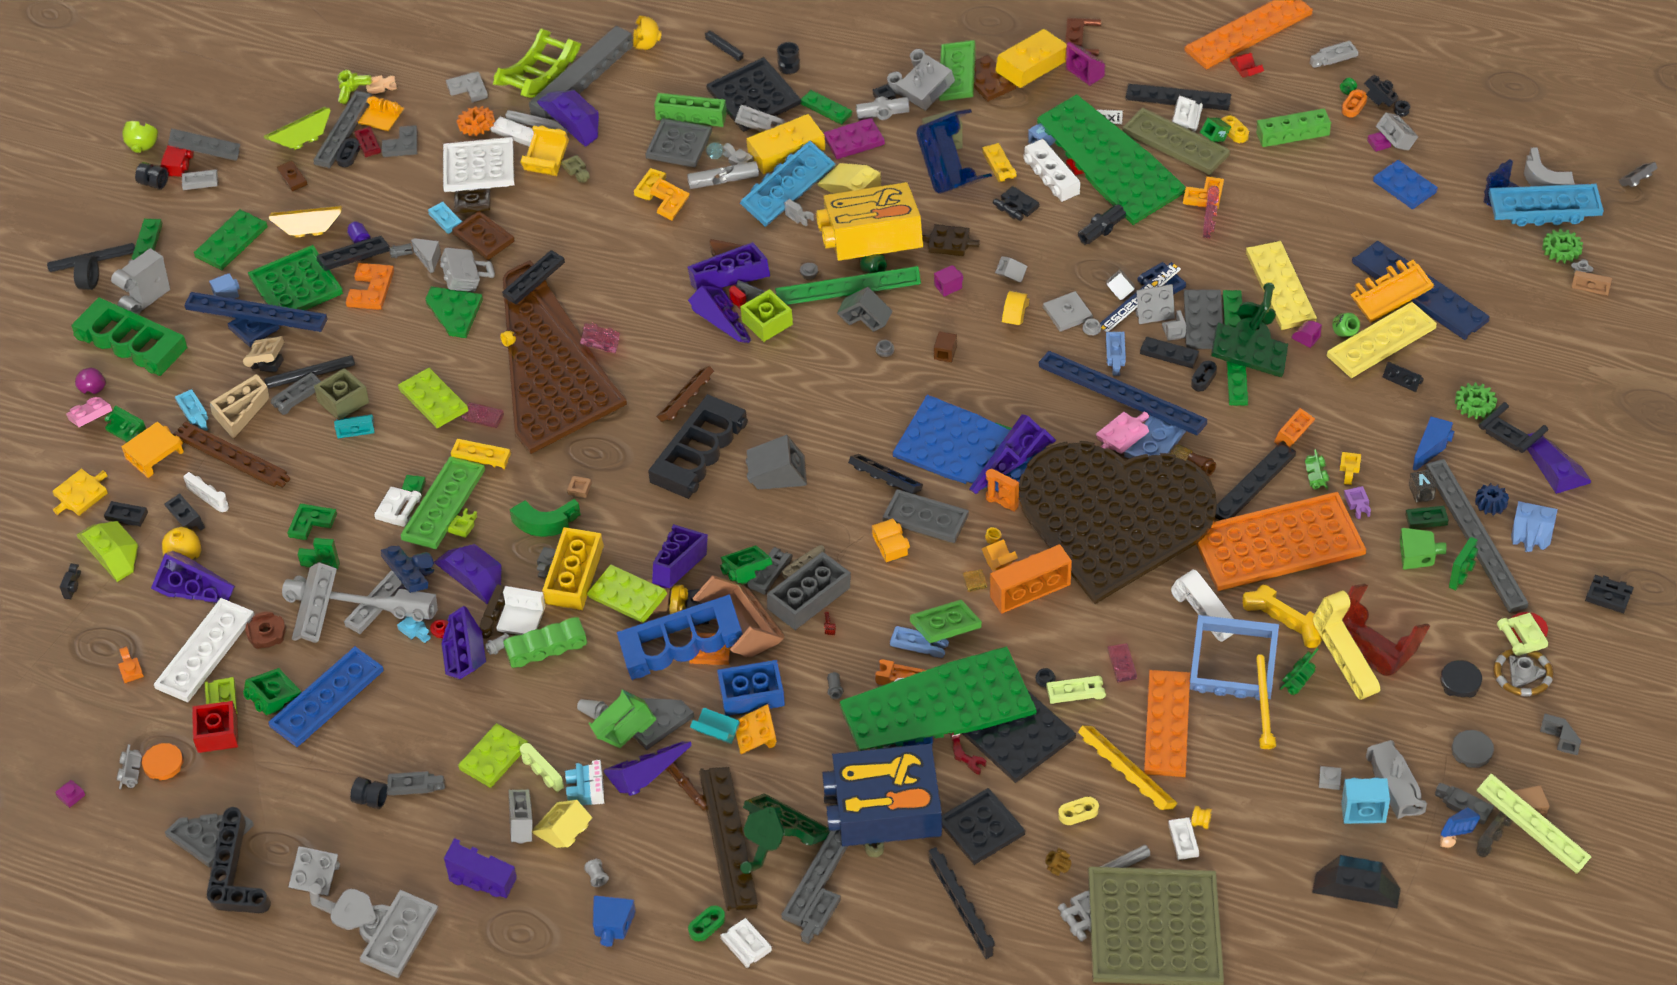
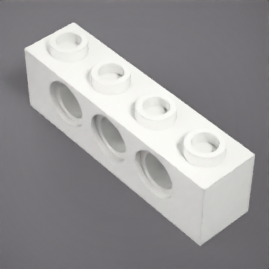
[1024,139,1080,202]

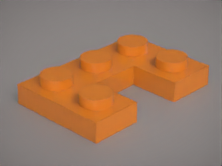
[346,263,394,310]

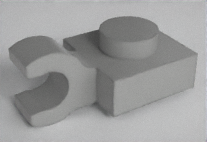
[723,143,753,165]
[785,199,814,226]

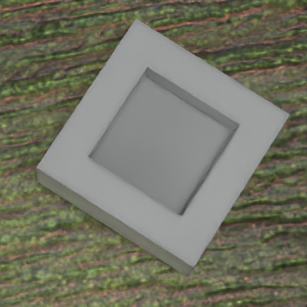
[1319,766,1341,790]

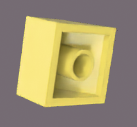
[532,800,592,848]

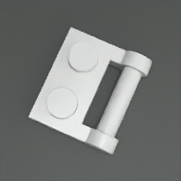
[374,486,422,527]

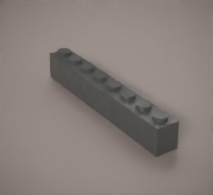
[529,26,633,119]

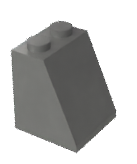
[746,435,807,489]

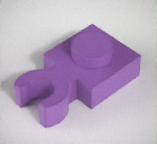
[1344,486,1371,519]

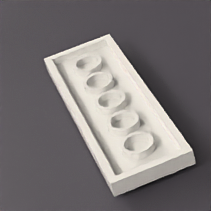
[154,598,254,702]

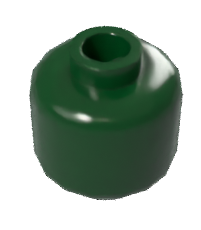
[860,254,887,274]

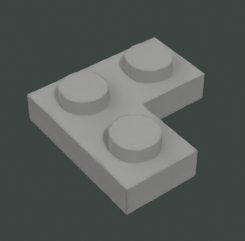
[446,72,488,102]

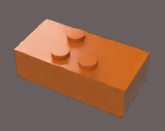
[990,544,1072,614]

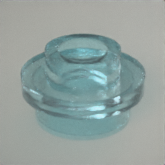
[706,143,723,159]

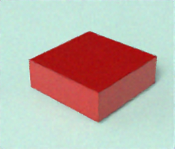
[729,285,746,310]

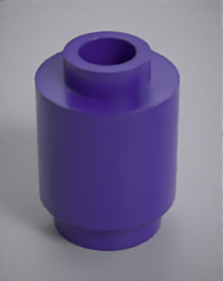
[348,221,371,243]

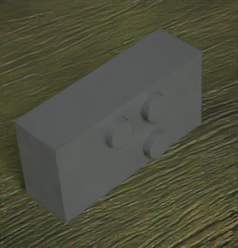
[767,552,851,630]

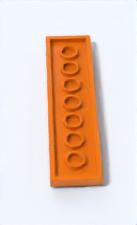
[1185,0,1313,69]

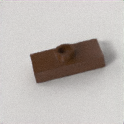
[276,160,308,191]

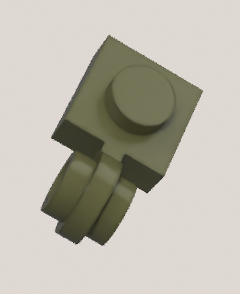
[562,155,590,183]

